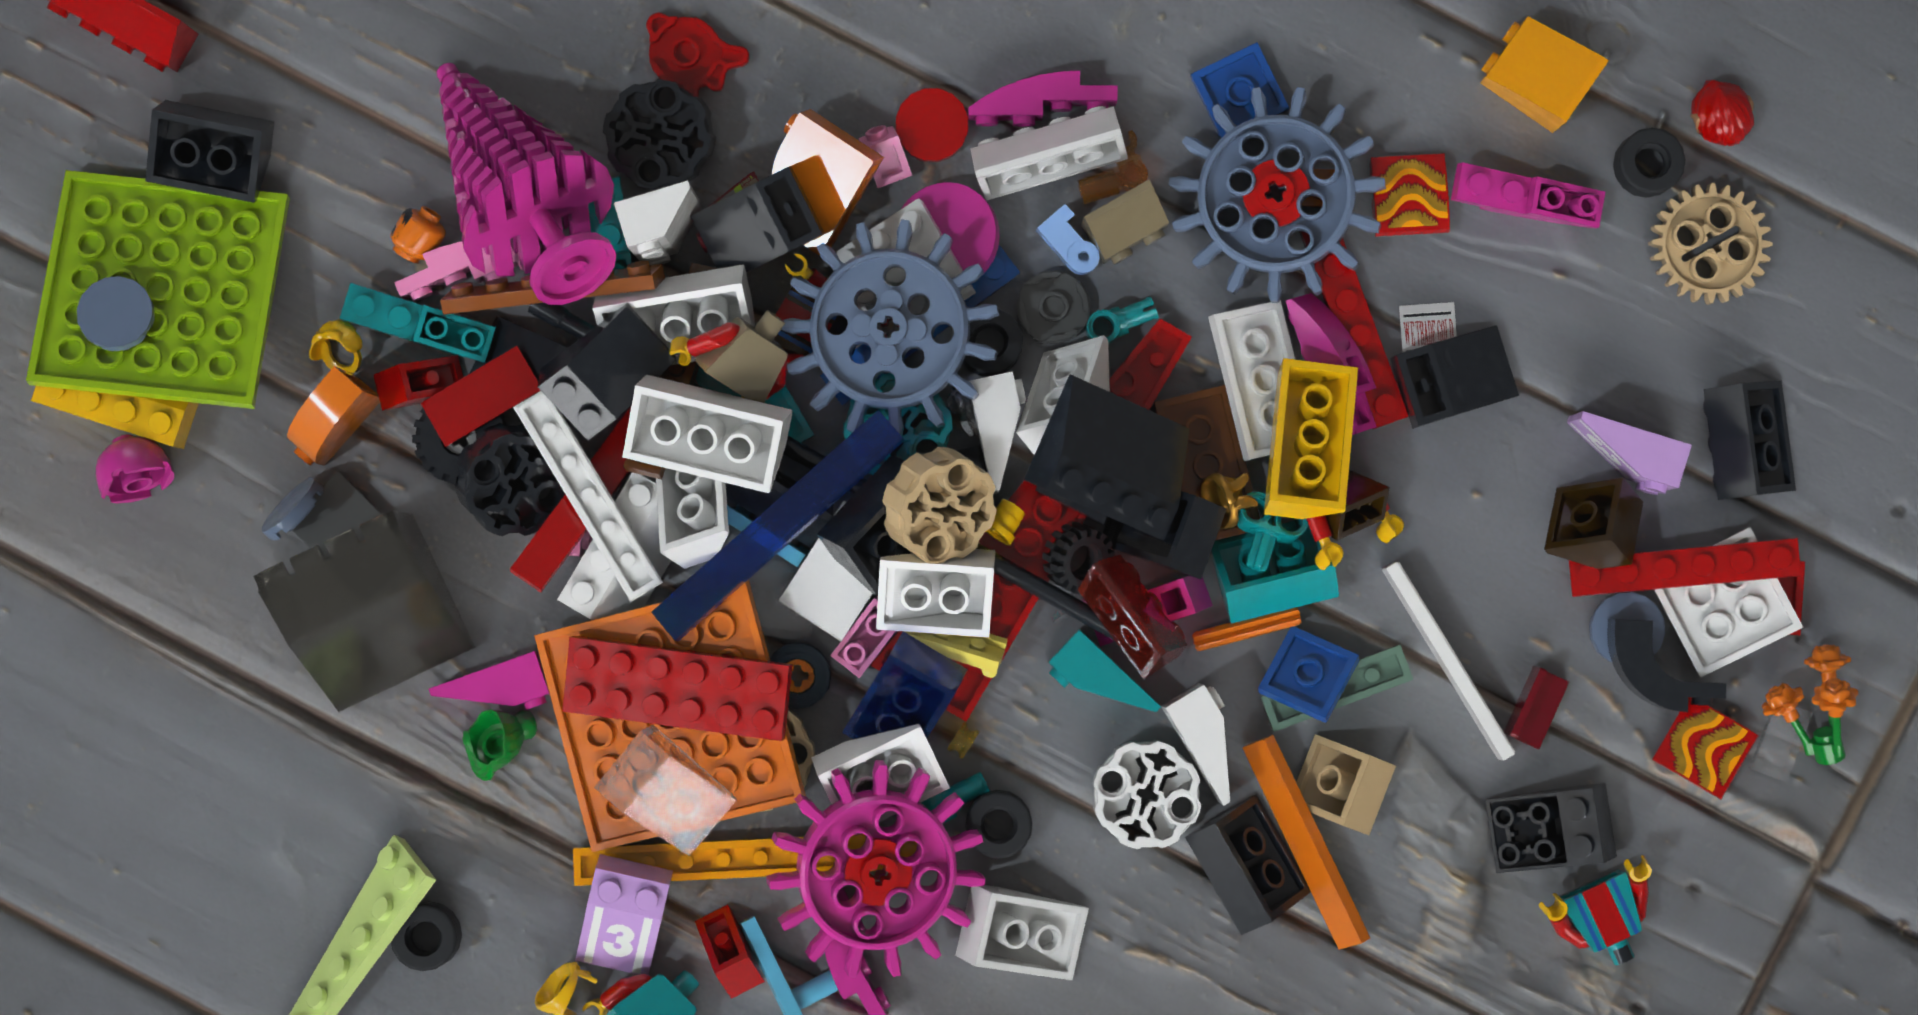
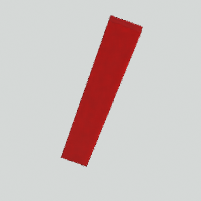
[510,405,632,593]

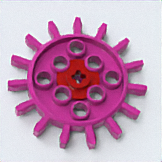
[766,760,986,978]

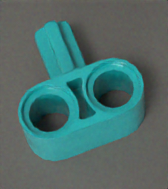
[1237,492,1308,572]

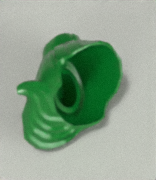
[462,709,537,781]

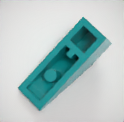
[1048,630,1161,712]

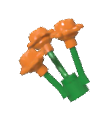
[1762,644,1858,765]

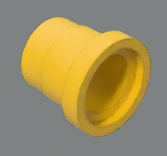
[985,499,1025,545]

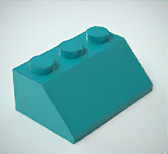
[1211,521,1339,624]

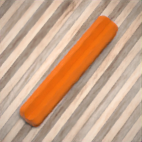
[1192,607,1301,651]

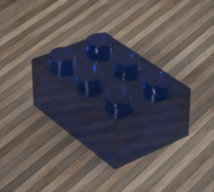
[842,631,968,739]

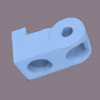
[1036,204,1100,275]

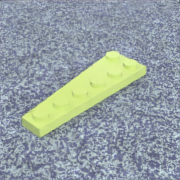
[289,835,436,1015]

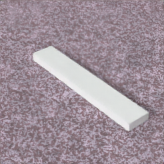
[513,391,663,602]
[1382,562,1515,761]

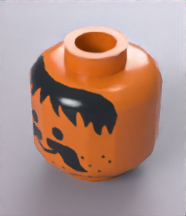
[390,206,446,264]

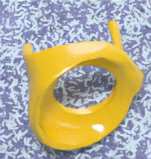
[535,962,598,1015]

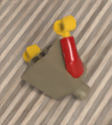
[669,310,788,403]

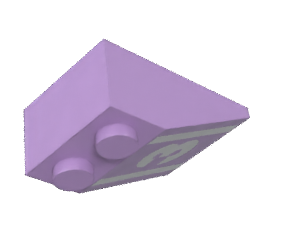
[1567,411,1692,495]
[575,854,673,975]

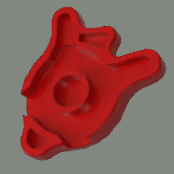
[646,12,750,97]

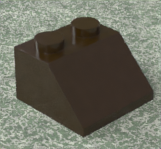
[1544,478,1643,569]

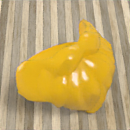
[309,319,362,374]

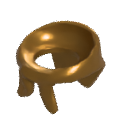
[1199,473,1258,529]

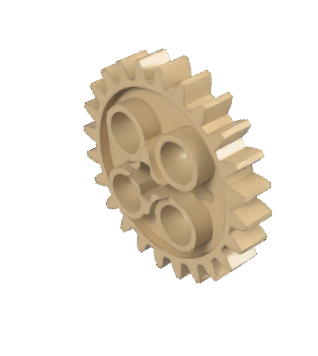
[1648,183,1773,305]

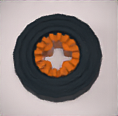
[770,642,831,709]

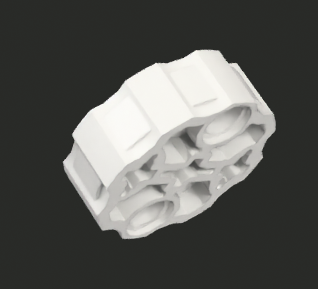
[1092,740,1201,849]

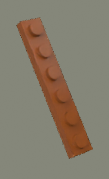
[440,261,665,315]

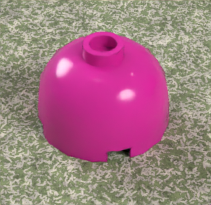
[95,434,174,504]

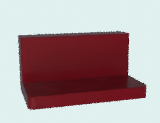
[1504,666,1569,750]

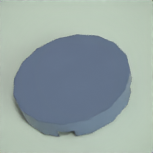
[77,276,155,351]
[262,477,324,540]
[1589,592,1665,662]

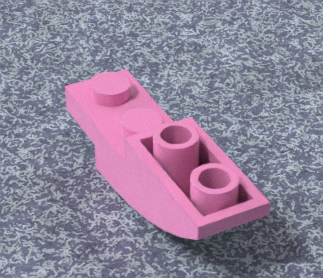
[394,241,543,302]
[830,596,896,678]

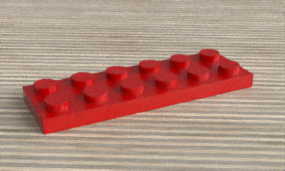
[562,636,793,741]

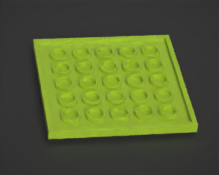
[26,170,290,409]

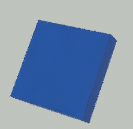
[1190,42,1290,139]
[1258,626,1359,723]

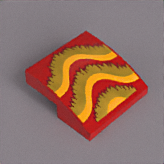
[1369,153,1450,237]
[1652,697,1759,800]

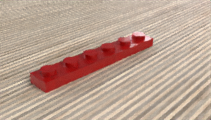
[1299,231,1409,430]
[1569,538,1802,597]

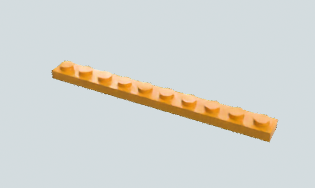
[573,833,917,886]

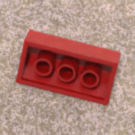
[46,0,199,72]

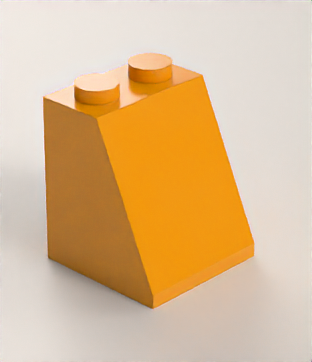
[1480,16,1609,133]

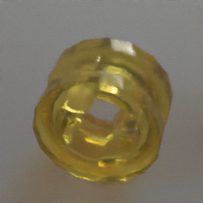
[947,722,980,759]

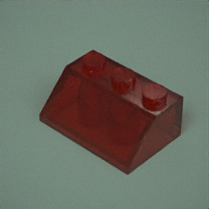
[1078,555,1188,680]

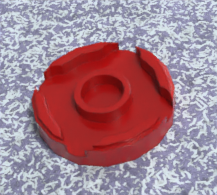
[896,88,968,162]

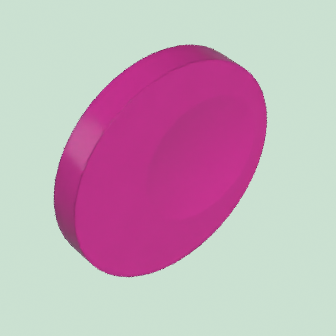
[901,182,1000,273]

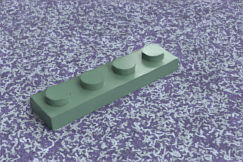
[1260,645,1414,732]

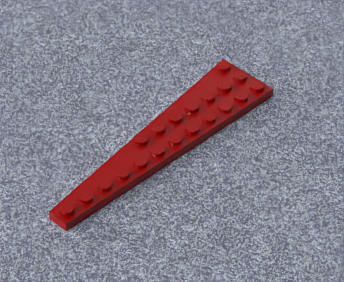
[870,318,1192,722]

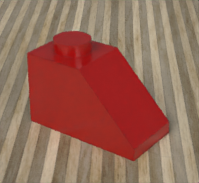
[373,355,463,411]
[695,904,765,999]

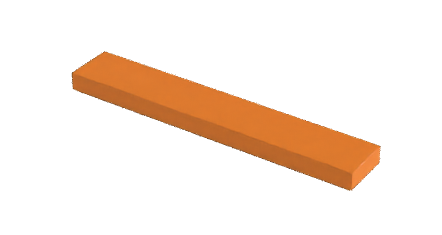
[1242,735,1370,950]

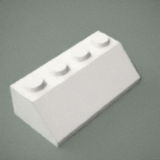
[970,106,1128,201]
[614,180,702,265]
[593,264,755,365]
[622,375,793,493]
[656,468,729,569]
[557,473,672,620]

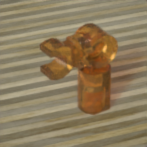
[1077,130,1148,204]

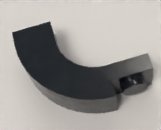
[1607,619,1726,712]

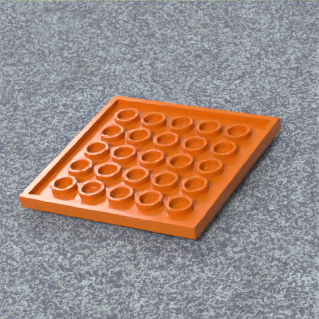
[534,580,806,852]

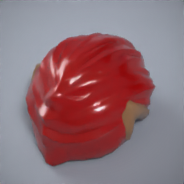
[1690,80,1754,146]

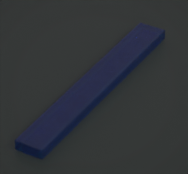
[651,410,905,641]

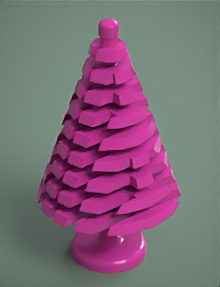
[436,62,616,305]

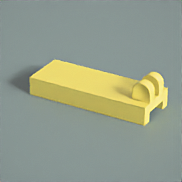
[900,631,1008,678]

